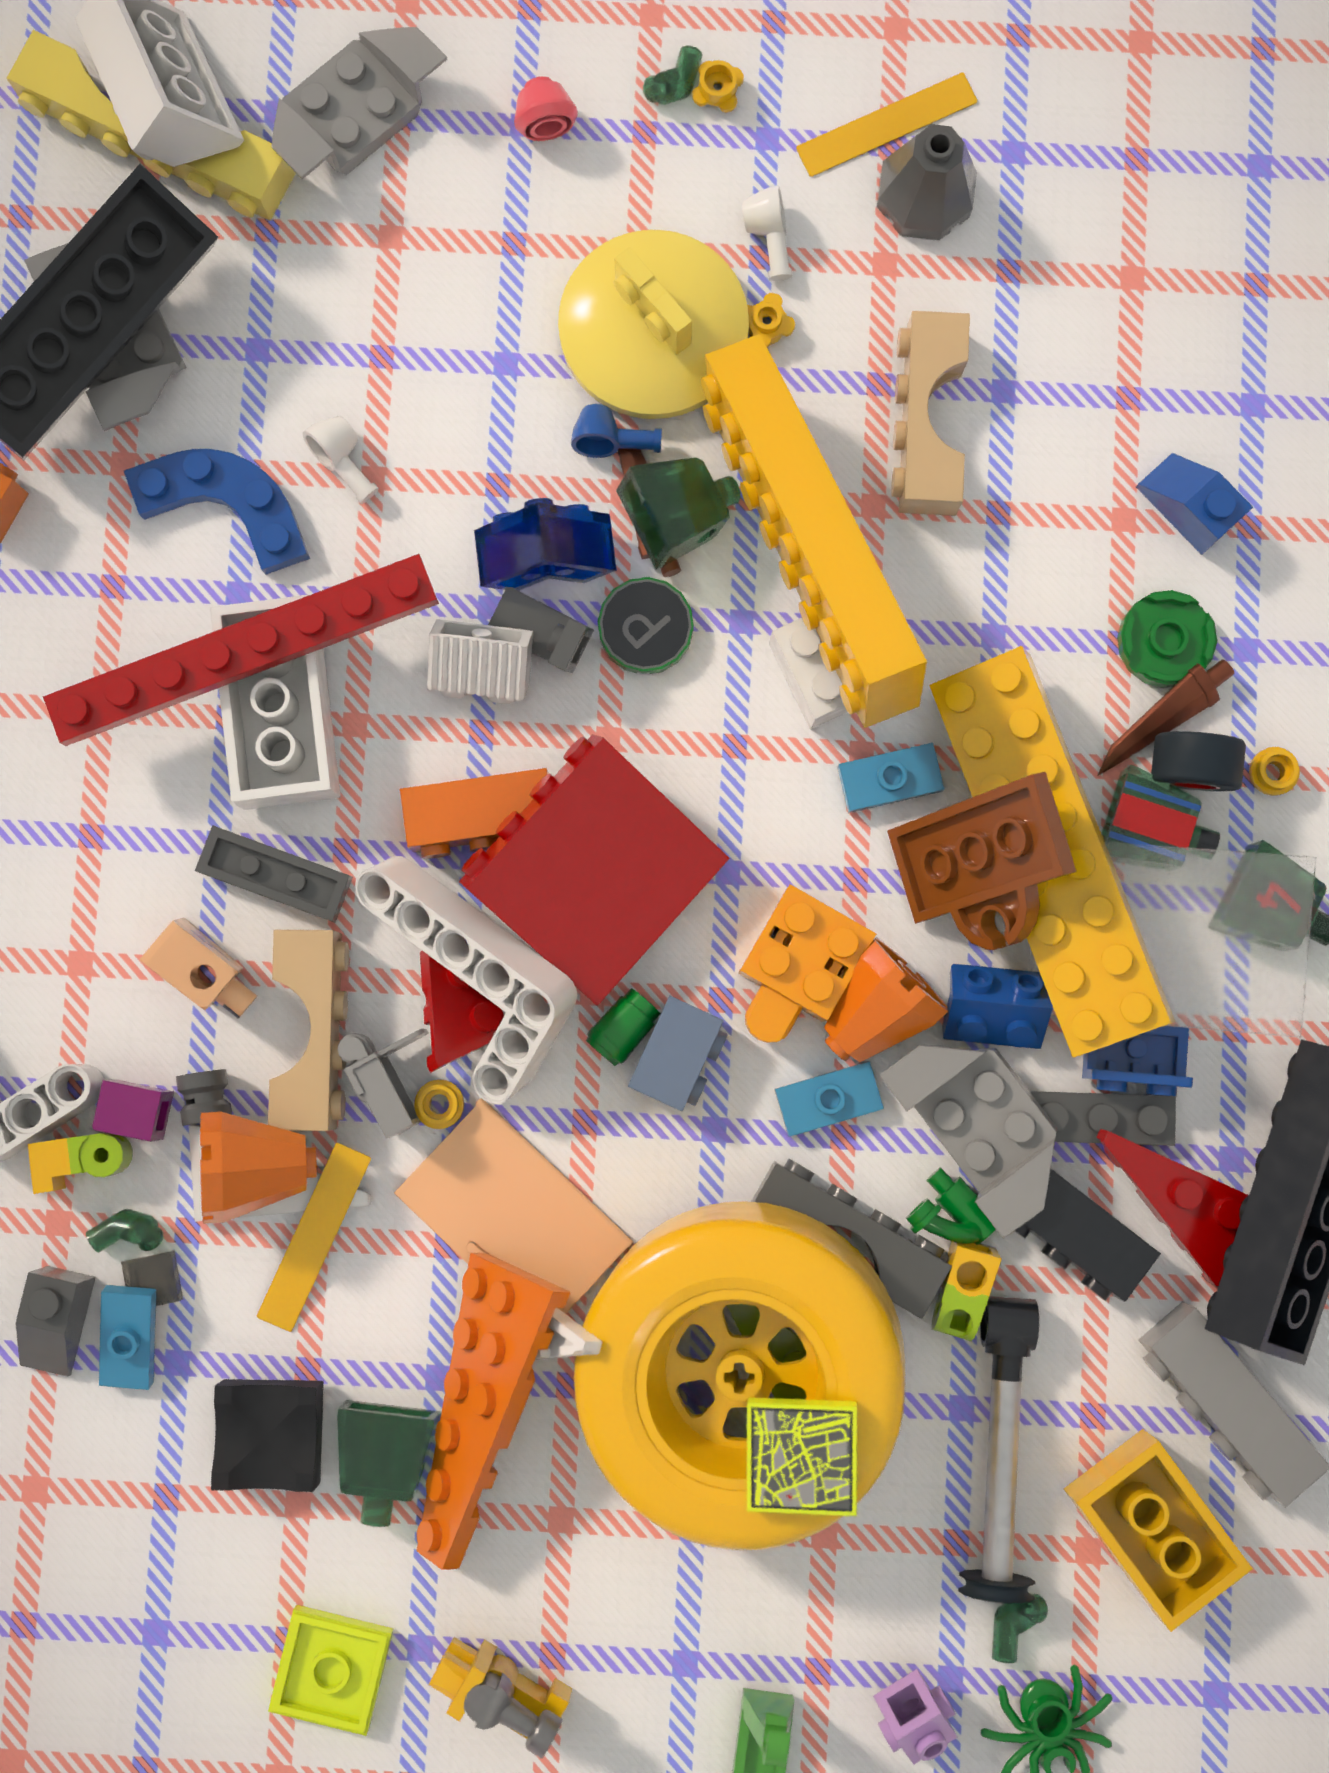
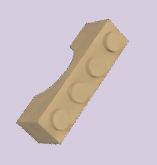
[891,311,970,516]
[268,930,349,1131]

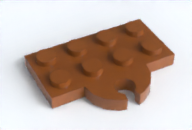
[887,772,1077,950]

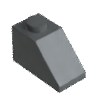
[15,1266,96,1376]

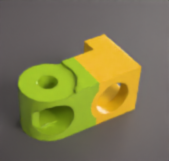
[28,1133,133,1194]
[931,1241,1002,1342]

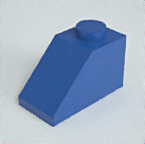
[1136,453,1253,555]

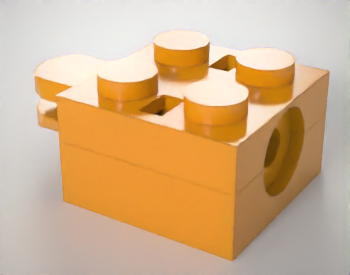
[738,884,876,1043]

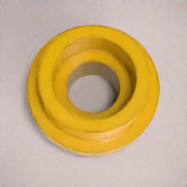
[1249,747,1300,796]
[414,1079,464,1129]

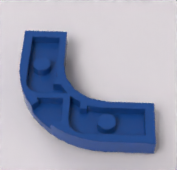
[124,449,310,575]

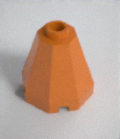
[824,937,948,1062]
[200,1112,317,1224]

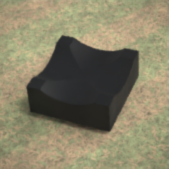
[211,1379,324,1492]

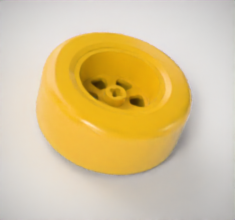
[574,1201,905,1550]

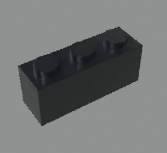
[1014,1169,1161,1302]

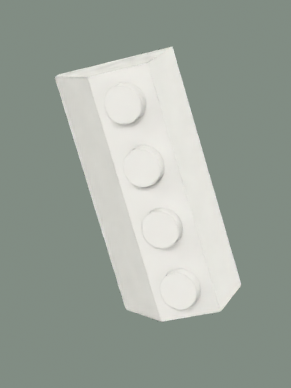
[75,0,244,167]

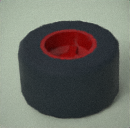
[1151,731,1246,792]

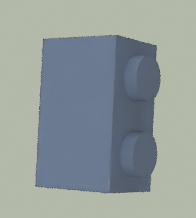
[628,995,728,1111]

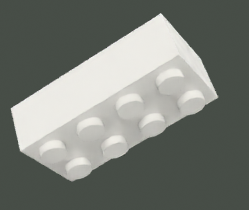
[210,595,341,810]

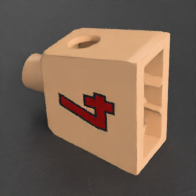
[139,918,257,1019]

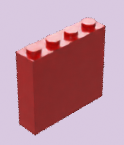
[459,734,730,1006]

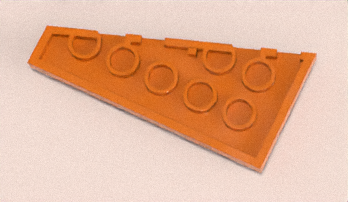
[416,1253,571,1570]

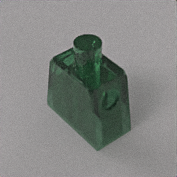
[616,457,740,570]
[337,1400,440,1527]

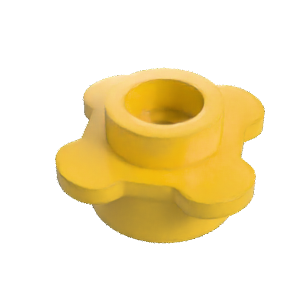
[692,60,744,113]
[747,293,795,347]

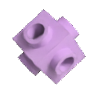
[873,1669,958,1764]

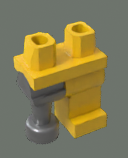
[428,1637,573,1759]

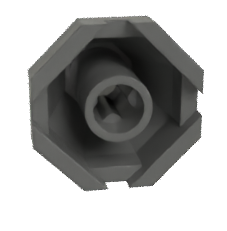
[877,124,977,241]

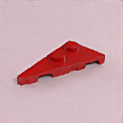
[420,910,505,1073]
[1096,1129,1248,1286]

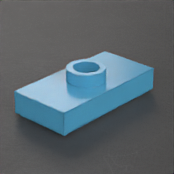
[837,743,944,813]
[774,1061,884,1137]
[99,1285,156,1390]

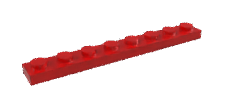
[43,554,439,746]

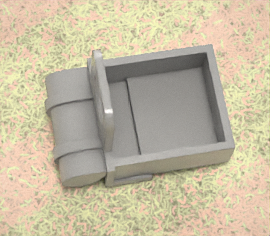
[338,1028,428,1139]

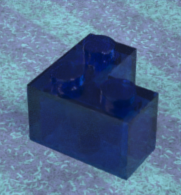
[474,498,617,591]

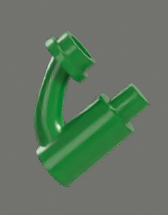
[906,1167,996,1245]

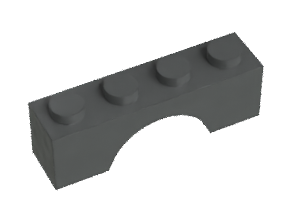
[751,1159,952,1319]

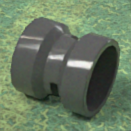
[176,1069,232,1126]

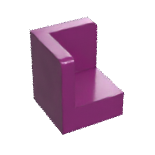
[92,1080,174,1142]

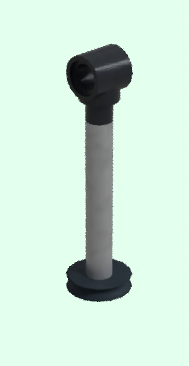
[958,1296,1039,1604]

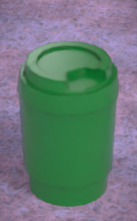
[586,988,661,1066]

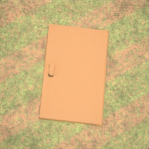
[394,1098,634,1314]

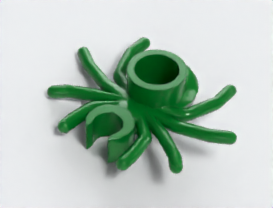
[980,1665,1113,1773]

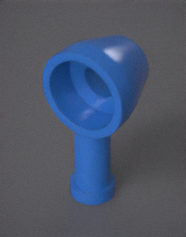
[571,404,662,458]

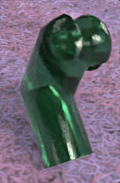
[643,45,703,105]
[86,1209,164,1253]
[992,1593,1048,1663]

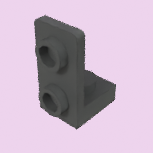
[488,587,594,673]

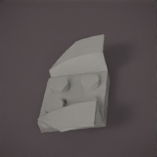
[271,27,448,179]
[24,243,187,431]
[879,1046,1057,1239]

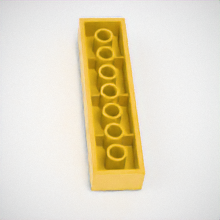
[701,334,927,728]
[929,646,1176,1058]

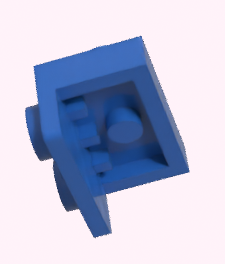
[942,964,1053,1049]
[1082,1026,1193,1097]

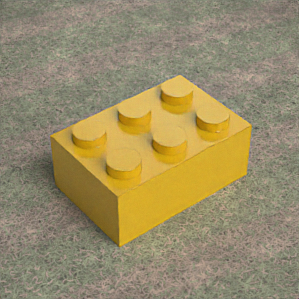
[1064,1429,1253,1632]

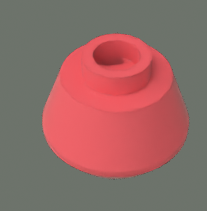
[514,76,578,141]

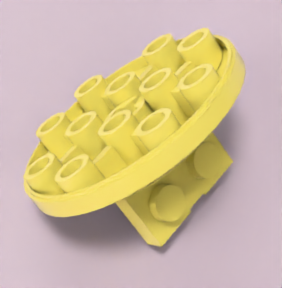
[558,230,749,419]

